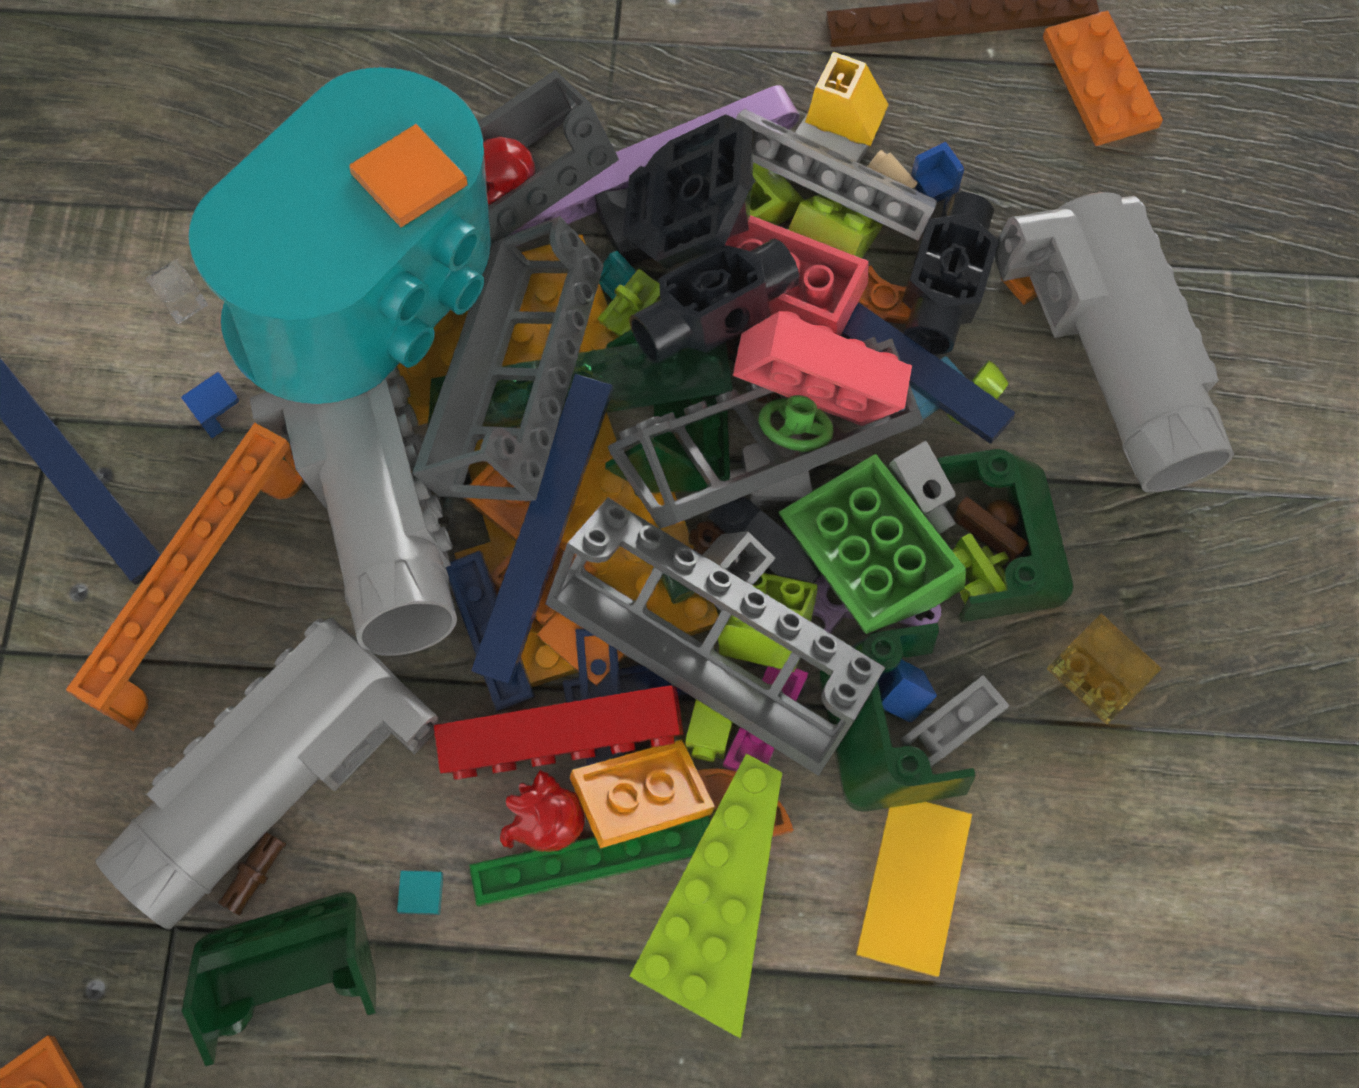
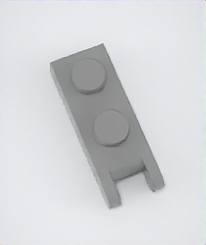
[900,675,1010,768]

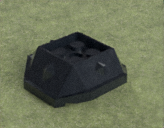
[623,114,756,269]

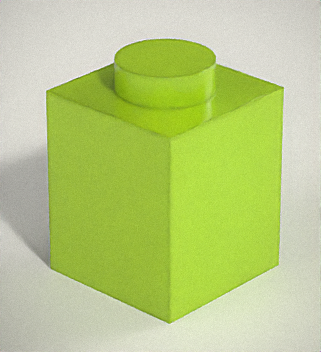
[685,699,733,762]

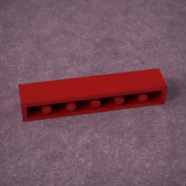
[433,685,684,780]

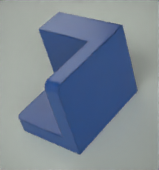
[911,142,964,202]
[181,372,239,438]
[877,659,937,722]

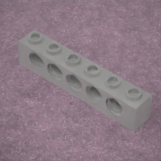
[736,109,937,241]

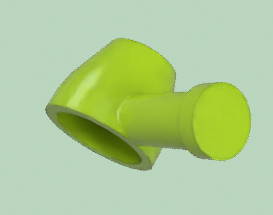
[947,360,1009,425]

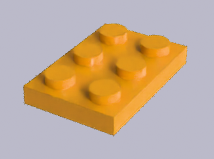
[569,739,715,848]

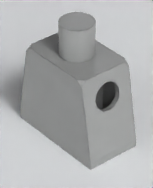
[730,434,812,510]
[887,441,956,535]
[703,531,776,611]

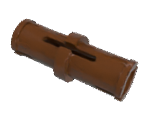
[217,832,286,916]

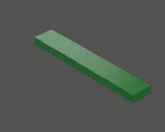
[469,816,710,907]

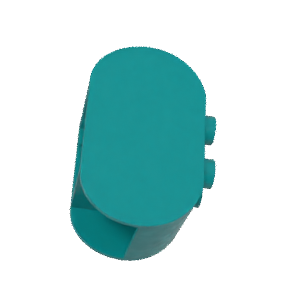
[189,67,491,404]

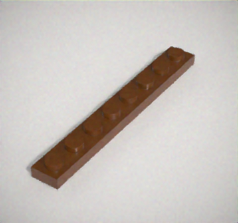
[826,0,1100,48]

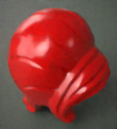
[483,137,535,206]
[500,770,586,851]

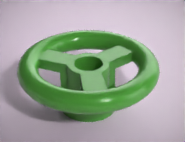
[759,395,834,452]

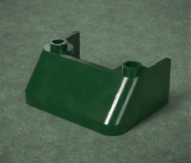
[605,329,730,493]
[937,449,1073,622]
[819,623,976,812]
[181,892,376,1067]

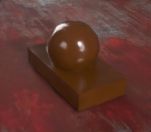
[953,496,1029,563]

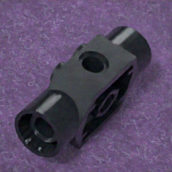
[902,192,999,354]
[629,239,800,364]

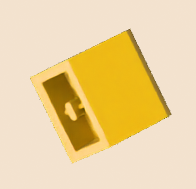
[805,52,889,146]

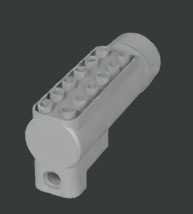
[995,192,1234,492]
[250,367,457,656]
[95,618,441,930]

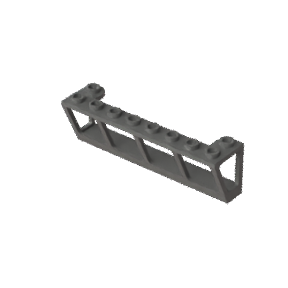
[478,70,619,245]
[412,216,604,501]
[608,337,924,529]
[545,498,885,776]

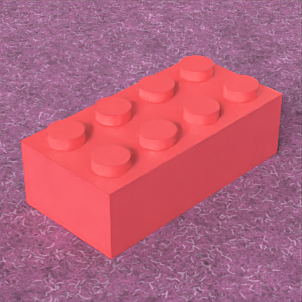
[725,215,869,336]
[733,311,912,426]

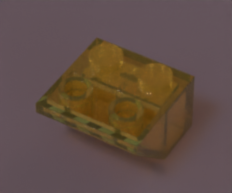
[1046,613,1162,725]

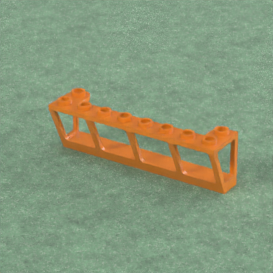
[66,422,305,731]

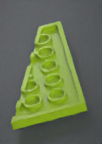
[629,754,782,1039]

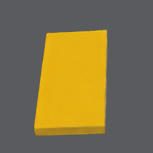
[855,802,972,977]

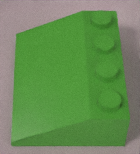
[778,454,966,634]

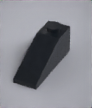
[707,496,822,584]

